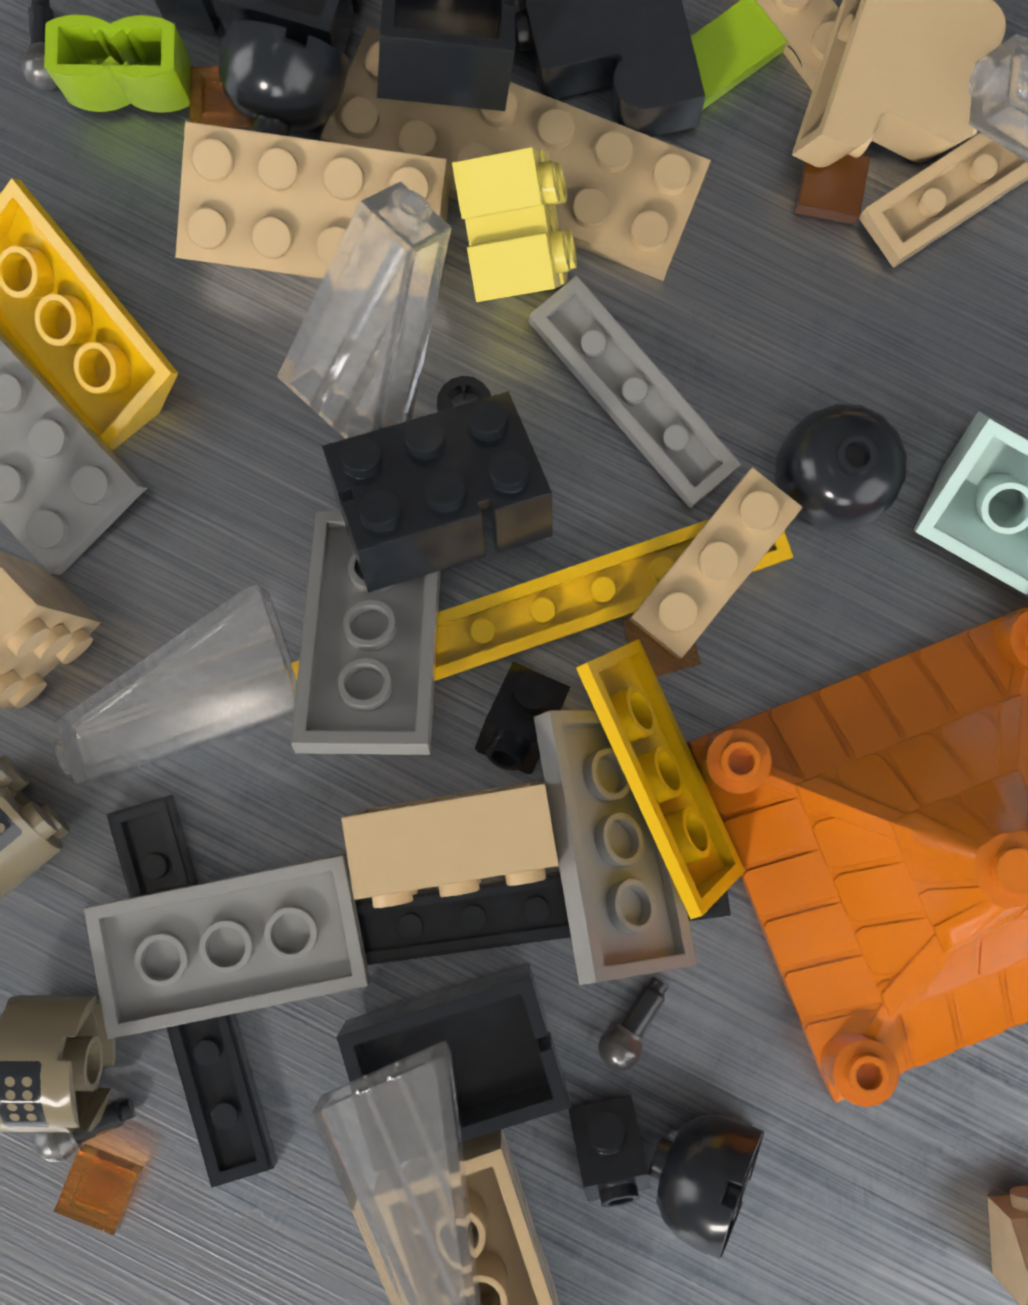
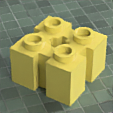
[452,147,577,302]

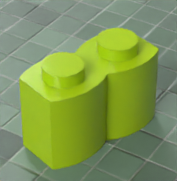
[44,14,193,113]

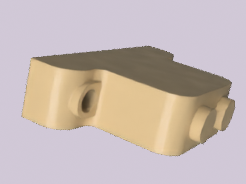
[792,0,1006,167]

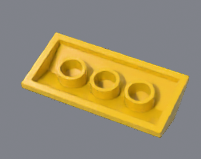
[0,178,178,451]
[576,639,745,919]

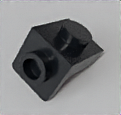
[475,661,571,774]
[568,1095,650,1208]

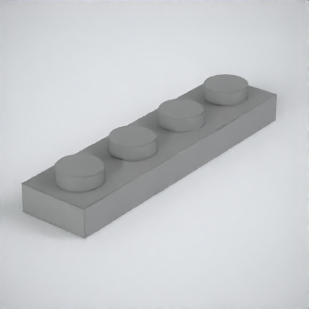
[528,275,741,509]

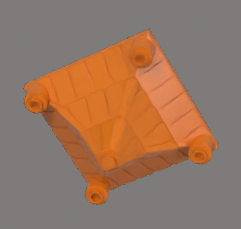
[686,605,1028,1107]

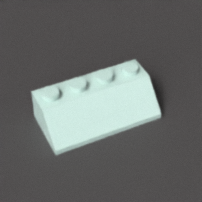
[914,411,1028,596]

